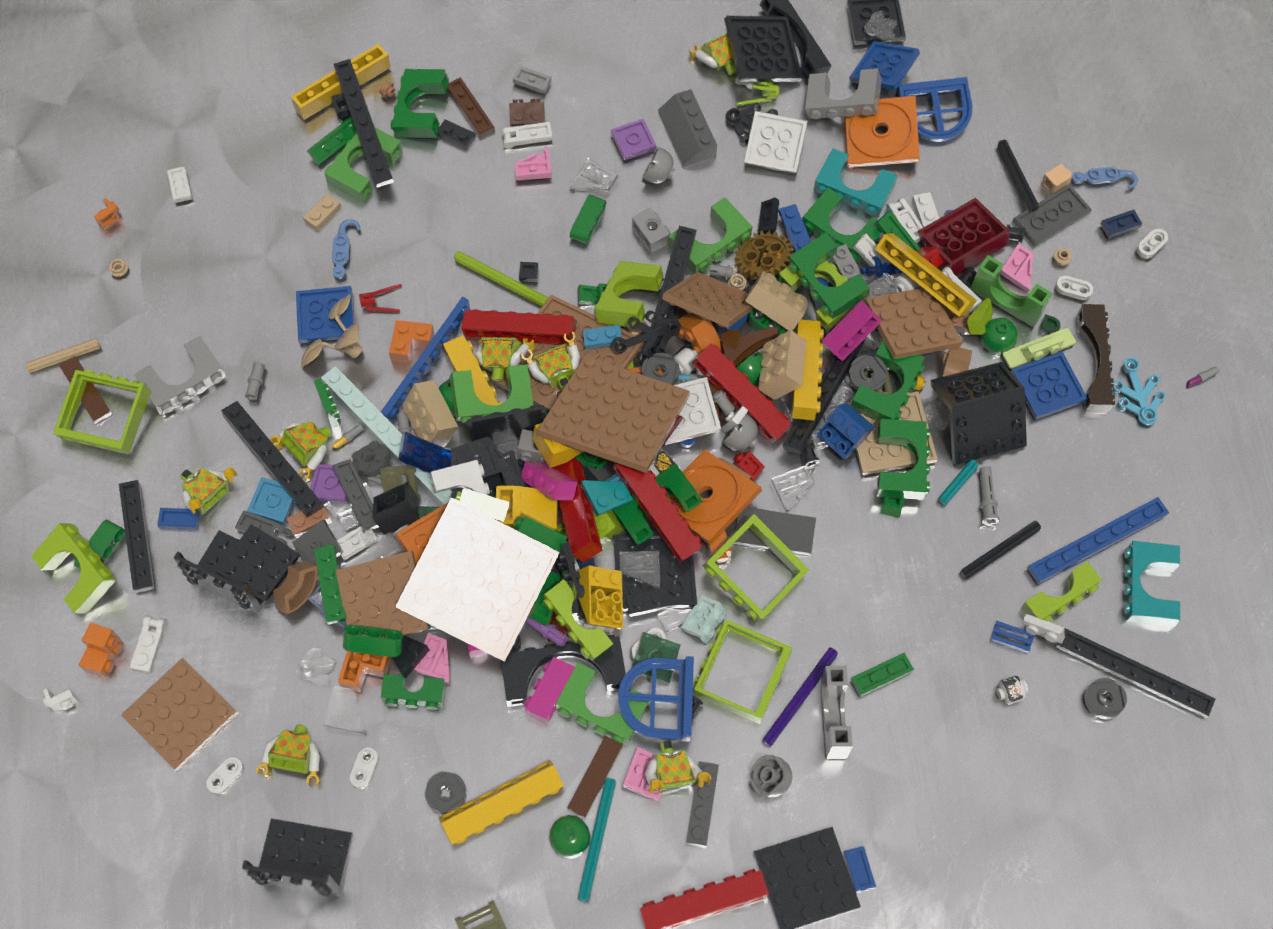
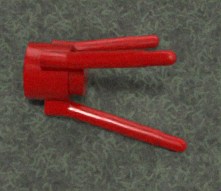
[359,284,402,313]

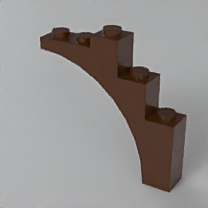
[707,327,779,426]

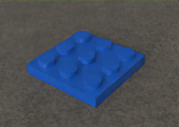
[849,41,920,91]
[296,286,354,343]
[1011,351,1088,420]

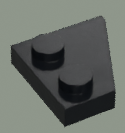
[392,636,430,679]

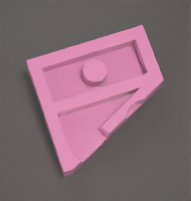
[515,148,552,181]
[1000,244,1034,293]
[413,633,450,684]
[622,747,660,802]

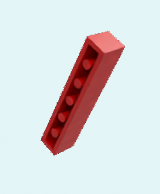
[461,309,577,345]
[691,343,791,443]
[552,457,603,562]
[613,463,702,563]
[639,869,769,929]

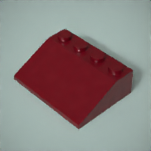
[918,197,1010,276]

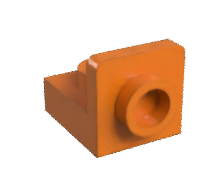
[94,198,120,230]

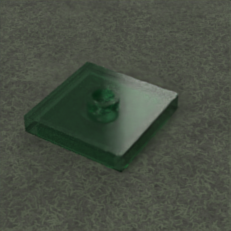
[631,632,681,683]

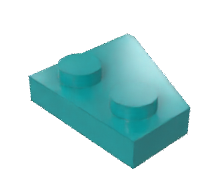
[580,480,633,516]

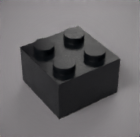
[373,482,419,535]

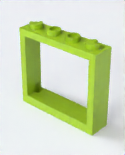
[53,370,151,455]
[702,514,809,622]
[693,619,793,724]

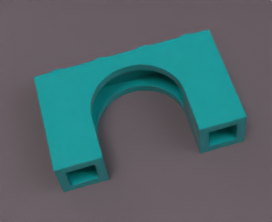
[813,148,898,218]
[1124,541,1180,626]

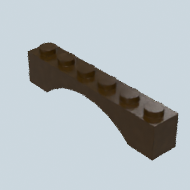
[1078,304,1115,413]

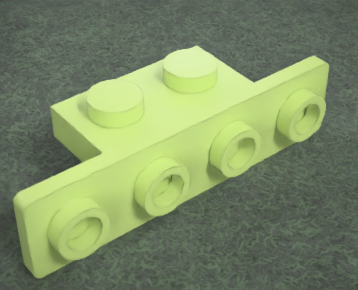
[1002,328,1076,369]

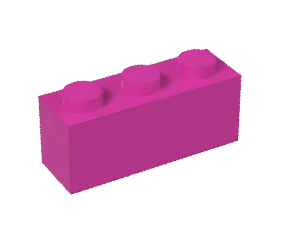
[822,300,882,361]
[521,461,577,500]
[524,657,575,725]

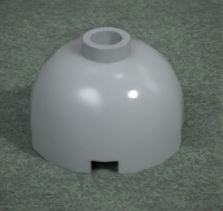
[642,147,675,184]
[722,414,758,451]
[751,755,793,797]

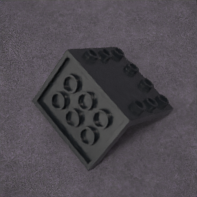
[930,362,1027,465]
[467,405,546,496]
[174,530,265,615]
[242,818,353,897]

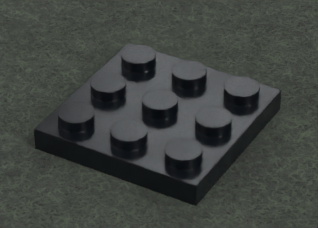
[847,0,906,45]
[216,524,300,604]

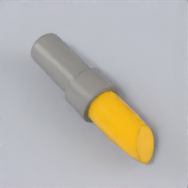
[331,424,364,448]

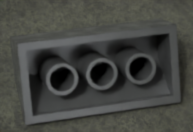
[658,89,717,167]

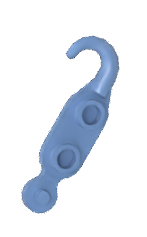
[1071,167,1138,189]
[332,219,360,279]

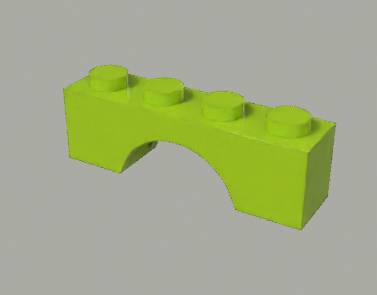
[1021,561,1102,622]
[543,580,613,661]

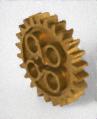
[735,231,794,281]

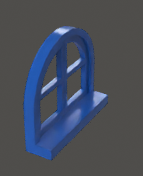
[896,77,973,142]
[618,656,694,742]

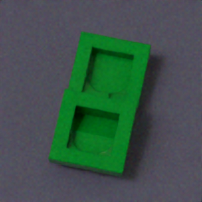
[577,283,607,305]

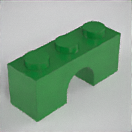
[381,674,446,710]

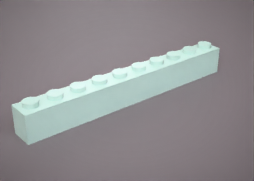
[321,366,451,507]

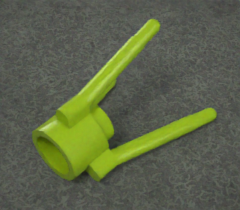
[736,82,779,105]

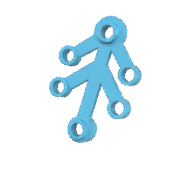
[1112,357,1166,425]

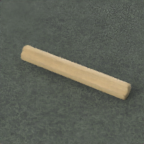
[26,338,100,373]

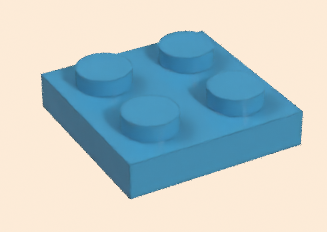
[247,477,294,525]

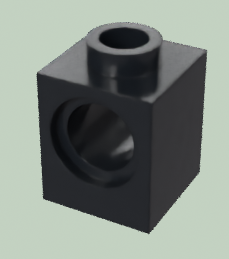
[331,93,351,123]

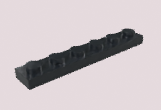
[119,480,155,593]

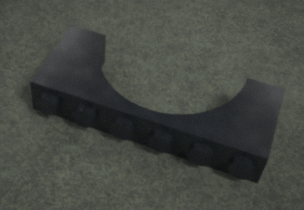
[501,635,626,706]

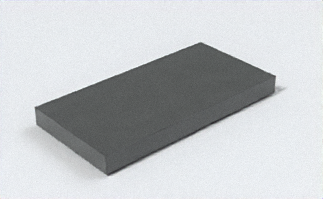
[1012,184,1092,247]
[734,507,816,556]

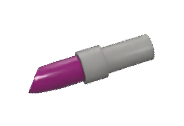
[1186,366,1219,387]

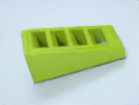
[967,298,993,335]

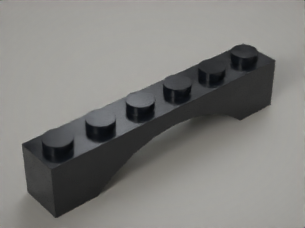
[760,0,832,81]

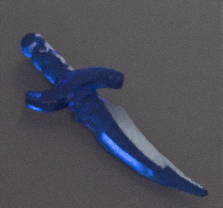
[860,256,903,282]

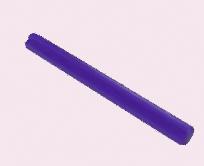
[763,647,838,747]

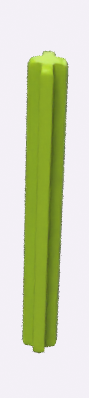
[454,251,549,306]

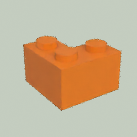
[677,313,723,355]
[389,320,435,365]
[79,622,123,678]
[338,651,391,693]

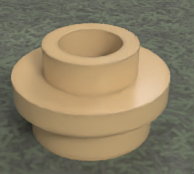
[1054,248,1073,266]
[109,259,128,277]
[728,274,747,291]

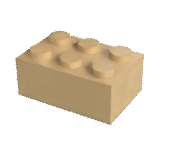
[745,271,809,331]
[759,330,806,400]
[402,380,458,452]

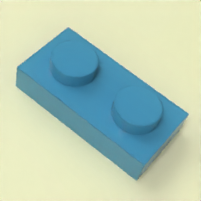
[583,325,623,350]

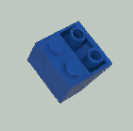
[817,402,875,459]

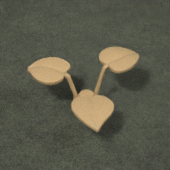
[301,294,363,369]

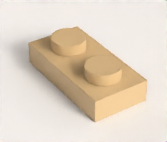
[303,193,341,230]

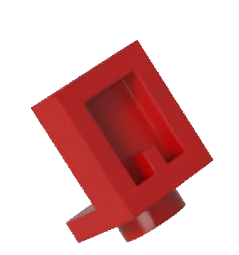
[733,451,765,481]

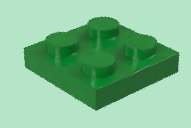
[314,378,340,428]

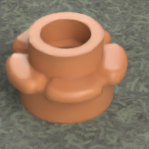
[379,81,395,98]

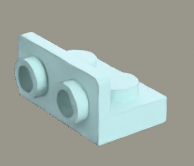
[681,595,726,644]

